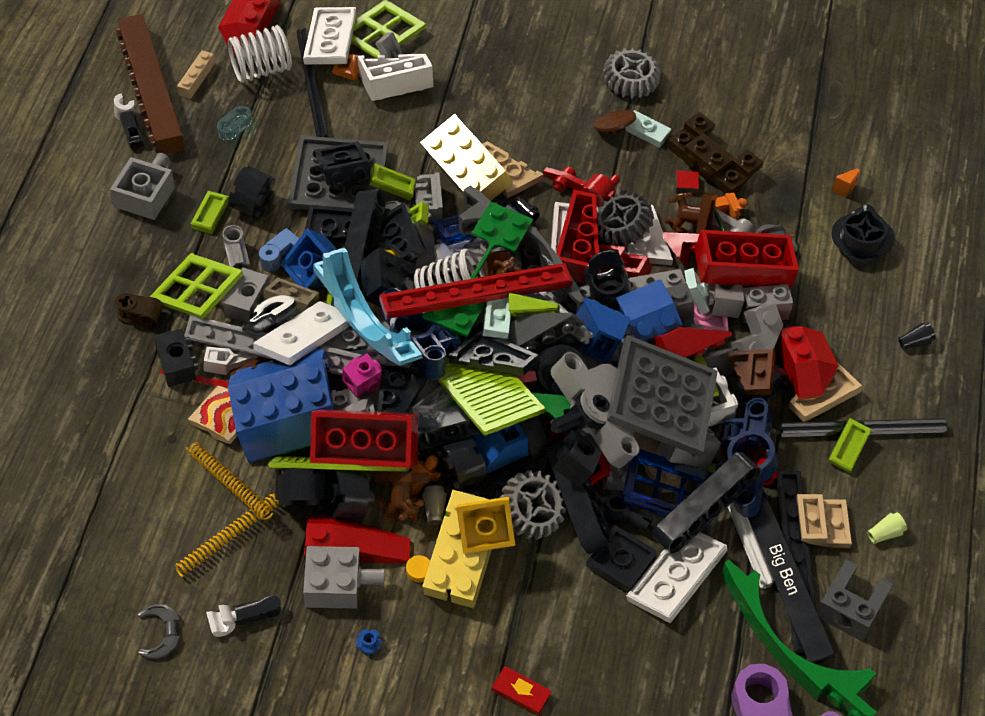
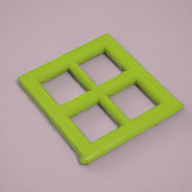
[351,0,426,59]
[150,253,244,319]

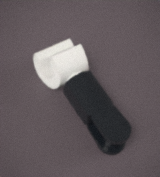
[114,93,144,148]
[206,596,281,637]

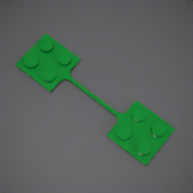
[422,201,533,337]

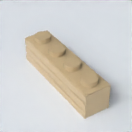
[177,50,215,99]

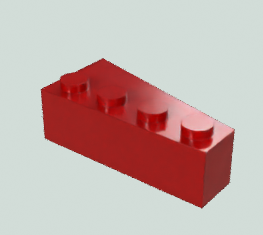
[556,189,601,284]

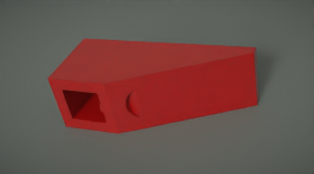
[651,327,732,358]

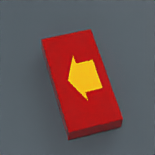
[491,666,552,716]

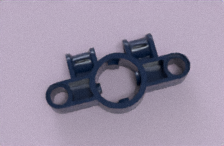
[382,288,461,379]
[715,398,779,518]

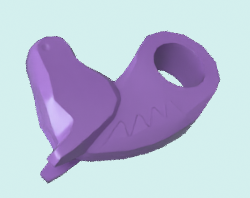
[731,664,840,716]

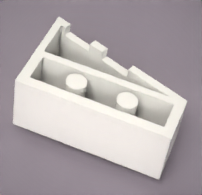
[358,54,433,101]

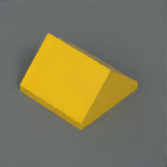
[456,497,515,554]

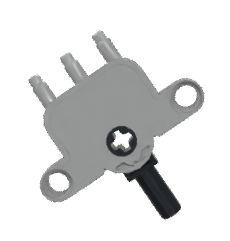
[550,352,639,468]

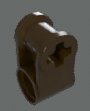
[115,293,164,329]

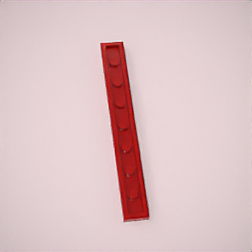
[379,263,573,319]

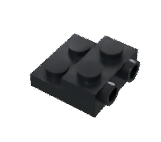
[315,141,371,186]

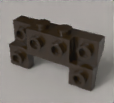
[667,112,764,195]

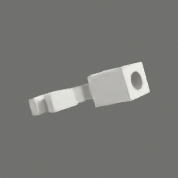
[204,347,258,375]

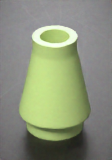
[867,512,907,544]

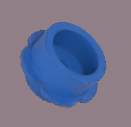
[356,629,382,655]

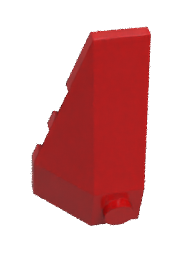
[305,514,411,563]

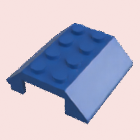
[228,347,335,464]

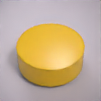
[406,555,430,583]

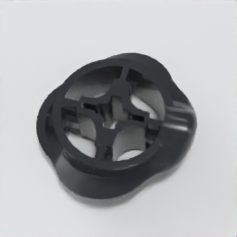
[831,204,895,268]

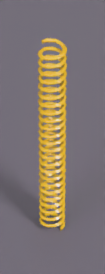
[186,442,273,520]
[175,493,279,577]

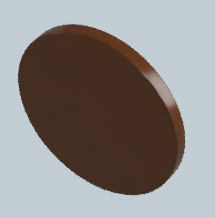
[593,110,637,135]

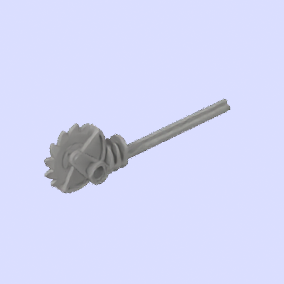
[434,234,593,344]

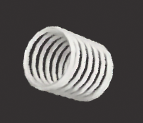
[228,25,292,83]
[414,248,485,288]

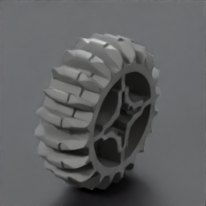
[603,48,661,100]
[500,470,567,539]

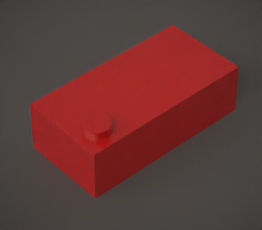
[694,230,799,288]
[310,409,419,468]

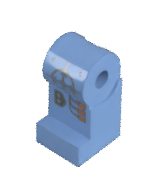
[259,228,299,272]

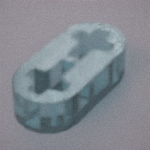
[217,106,252,140]

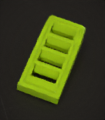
[509,293,561,319]

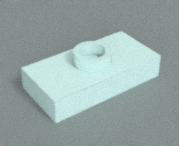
[625,110,671,148]
[684,268,710,315]
[483,298,510,339]

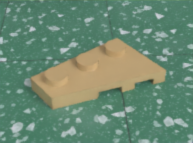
[482,141,544,199]
[789,362,862,422]

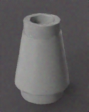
[422,486,447,525]

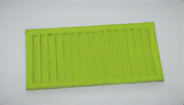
[437,349,545,436]
[268,456,410,472]

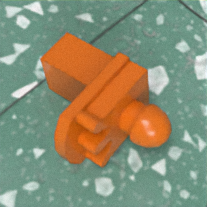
[715,193,748,220]
[411,455,442,495]

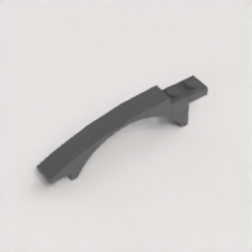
[459,185,584,315]

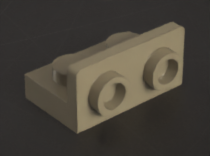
[263,278,319,313]

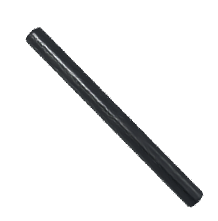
[297,28,328,138]
[779,418,948,437]

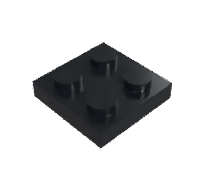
[586,525,658,593]

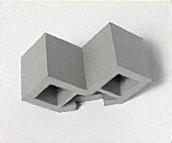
[731,303,783,351]

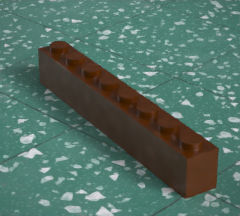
[115,14,184,154]

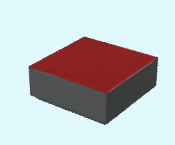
[676,170,699,194]

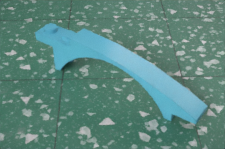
[313,248,422,366]

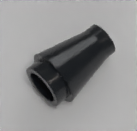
[898,323,936,350]

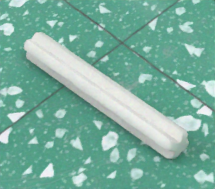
[728,501,774,589]

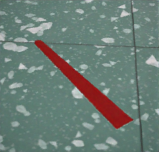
[160,369,229,389]

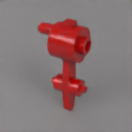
[542,167,620,207]

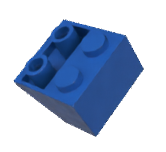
[576,297,630,364]
[471,423,529,474]

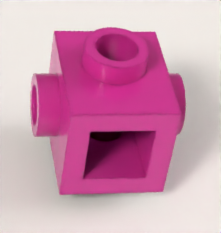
[342,354,383,398]

